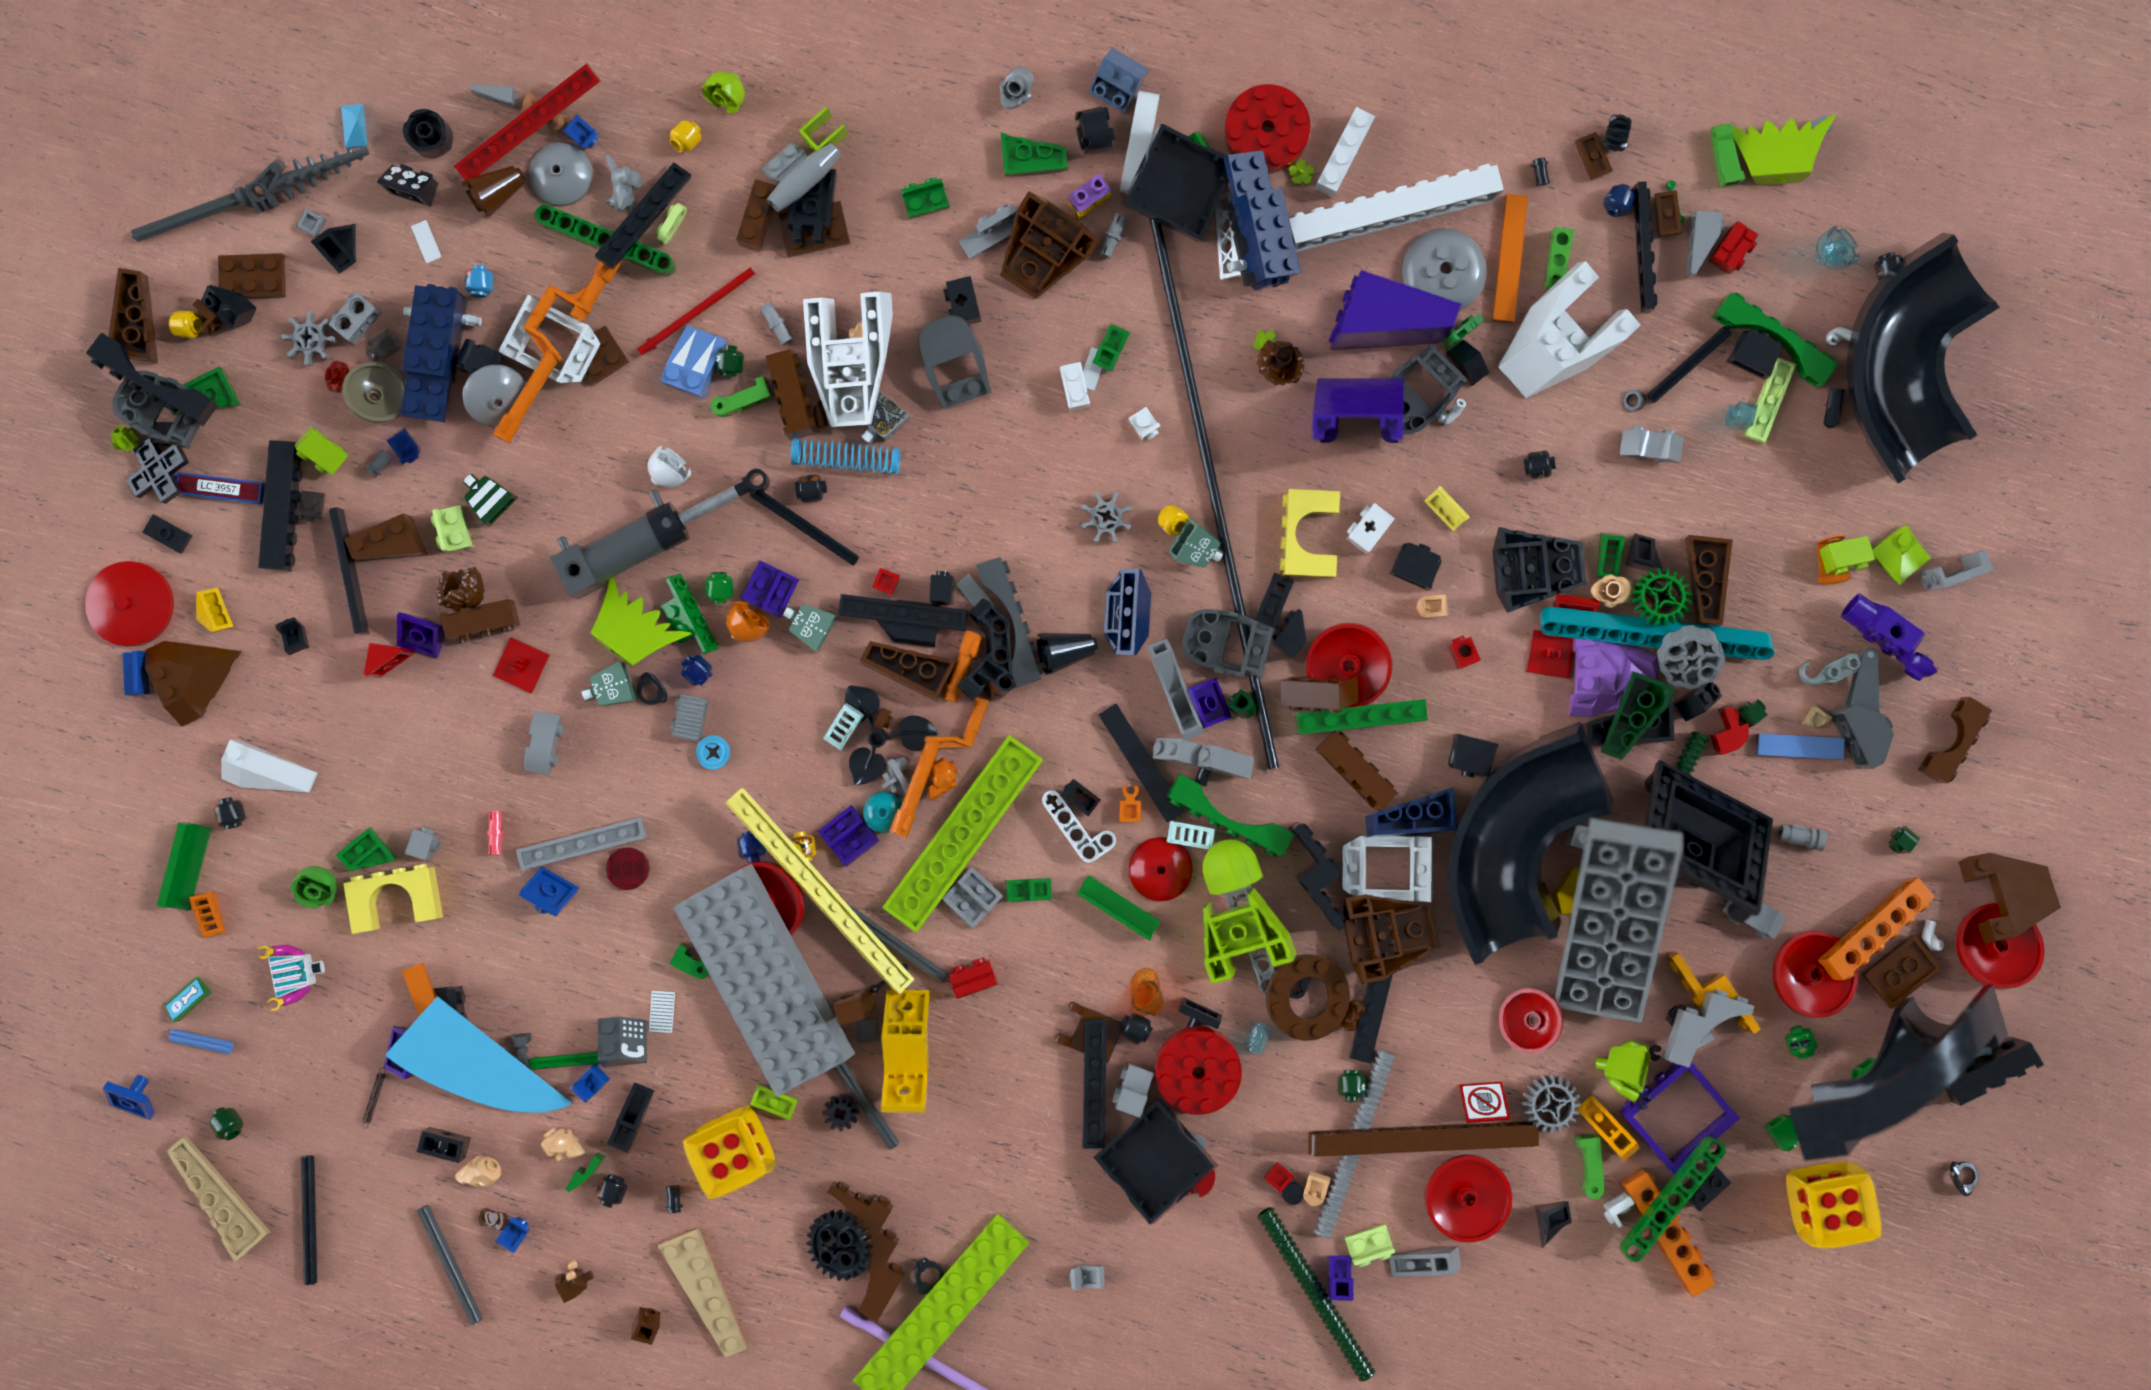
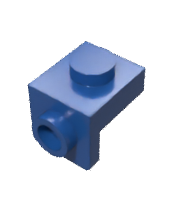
[563,115,599,149]
[571,1064,610,1102]
[496,1217,529,1254]

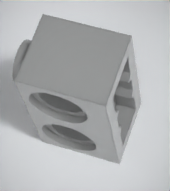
[329,292,382,345]

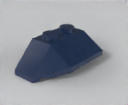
[1104,569,1151,655]

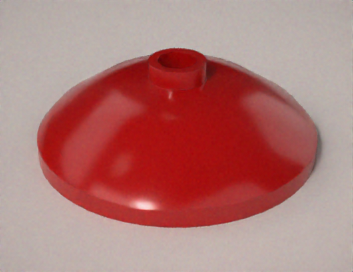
[1128,837,1193,901]
[1499,988,1563,1054]

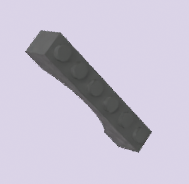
[976,557,1044,688]

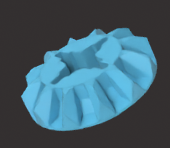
[696,735,730,770]

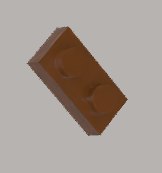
[1575,132,1613,181]
[1654,190,1682,237]

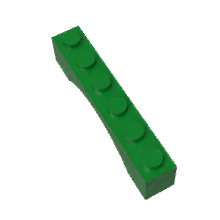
[1711,292,1838,388]
[1295,699,1428,735]
[1167,773,1294,858]
[1764,1057,1876,1151]

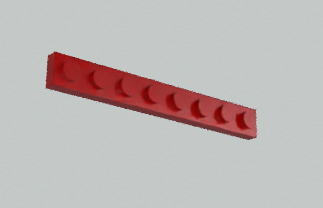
[454,63,601,180]

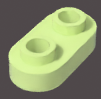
[656,203,687,244]

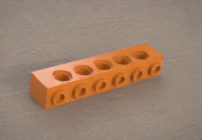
[1818,877,1935,981]
[1620,1168,1716,1297]

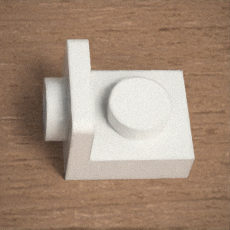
[1128,407,1161,441]
[1603,1192,1635,1228]

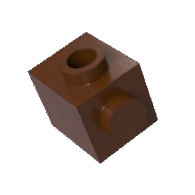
[631,1307,660,1345]

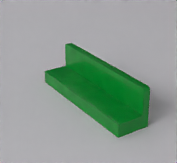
[156,822,211,911]
[1077,875,1161,941]

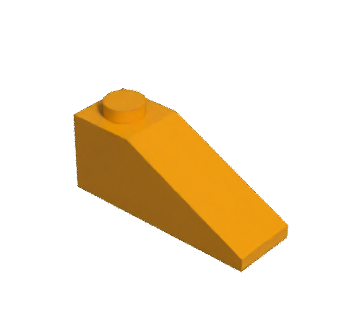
[1576,1095,1640,1162]

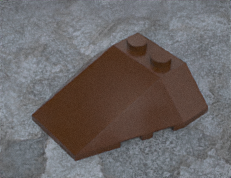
[1000,191,1100,299]
[1343,894,1440,984]

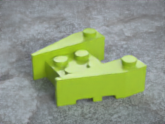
[1203,888,1297,984]

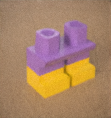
[1067,174,1112,220]

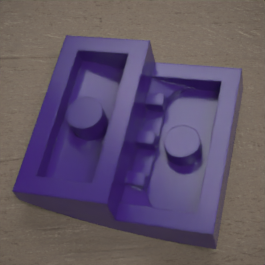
[740,560,799,618]
[818,805,880,867]

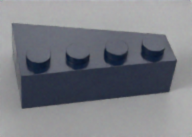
[1365,787,1458,838]

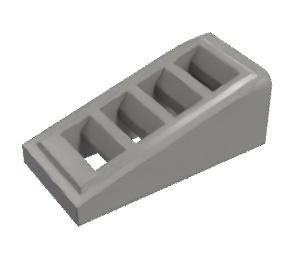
[470,84,518,109]

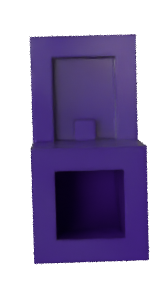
[1328,1256,1354,1301]

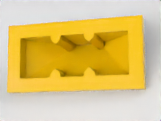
[196,587,234,633]

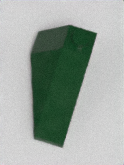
[1601,671,1675,760]

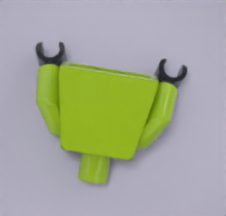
[1596,1040,1662,1110]

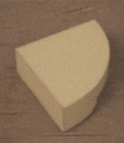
[1801,706,1833,727]

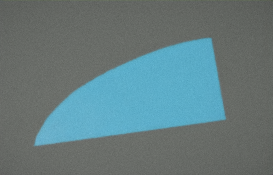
[385,996,572,1113]

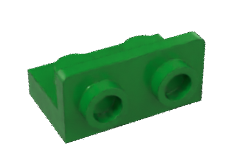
[901,177,950,219]

